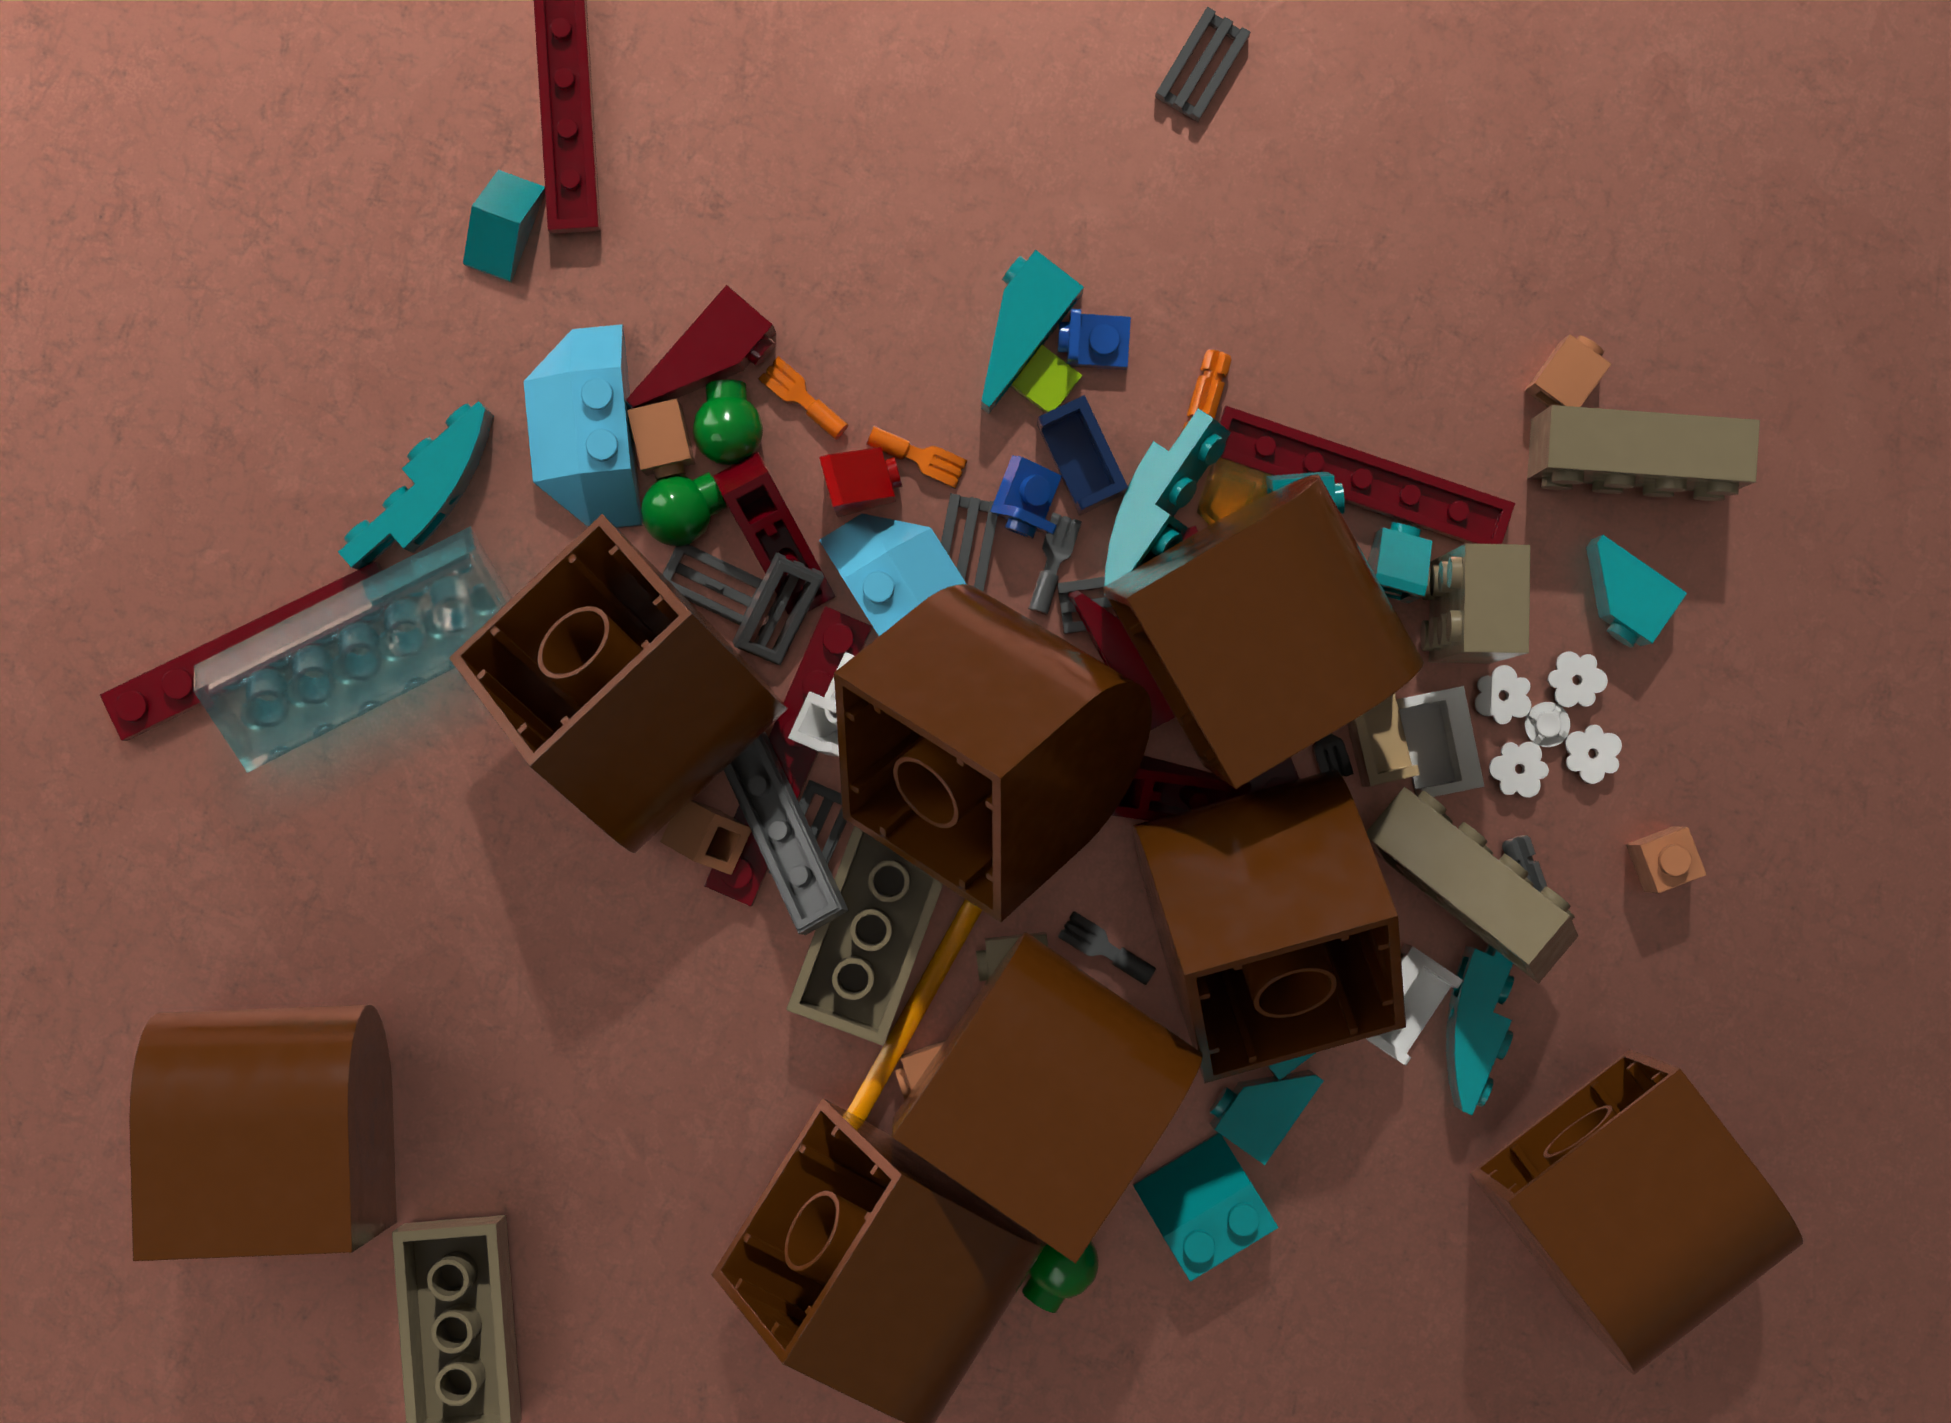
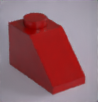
[819,447,903,518]

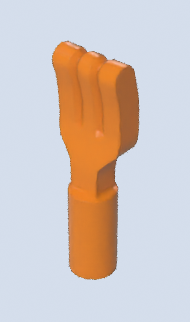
[758,356,848,440]
[866,426,967,489]

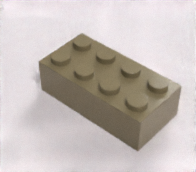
[1527,405,1760,501]
[1421,543,1530,664]
[1366,787,1578,984]
[786,826,943,1046]
[392,1215,522,1423]

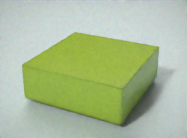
[1011,345,1082,413]

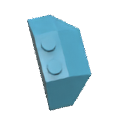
[523,324,643,528]
[819,513,967,636]

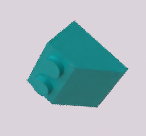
[1133,1132,1279,1282]

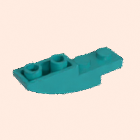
[338,401,494,570]
[1104,408,1231,596]
[1446,944,1514,1115]

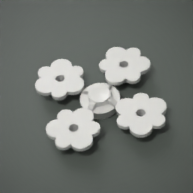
[1475,651,1622,798]

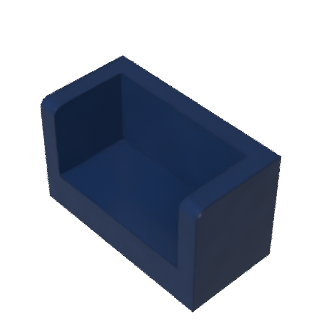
[1037,395,1128,516]

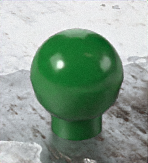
[692,379,763,465]
[641,472,727,546]
[1022,1241,1099,1313]

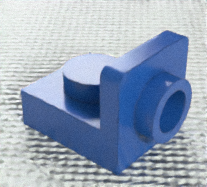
[1058,309,1131,370]
[990,455,1062,539]

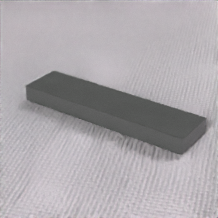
[724,731,849,935]

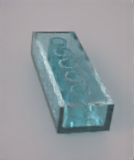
[194,526,512,773]

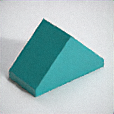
[463,170,545,283]

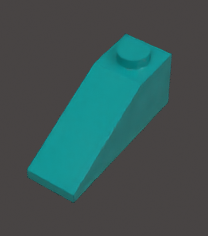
[981,249,1084,414]

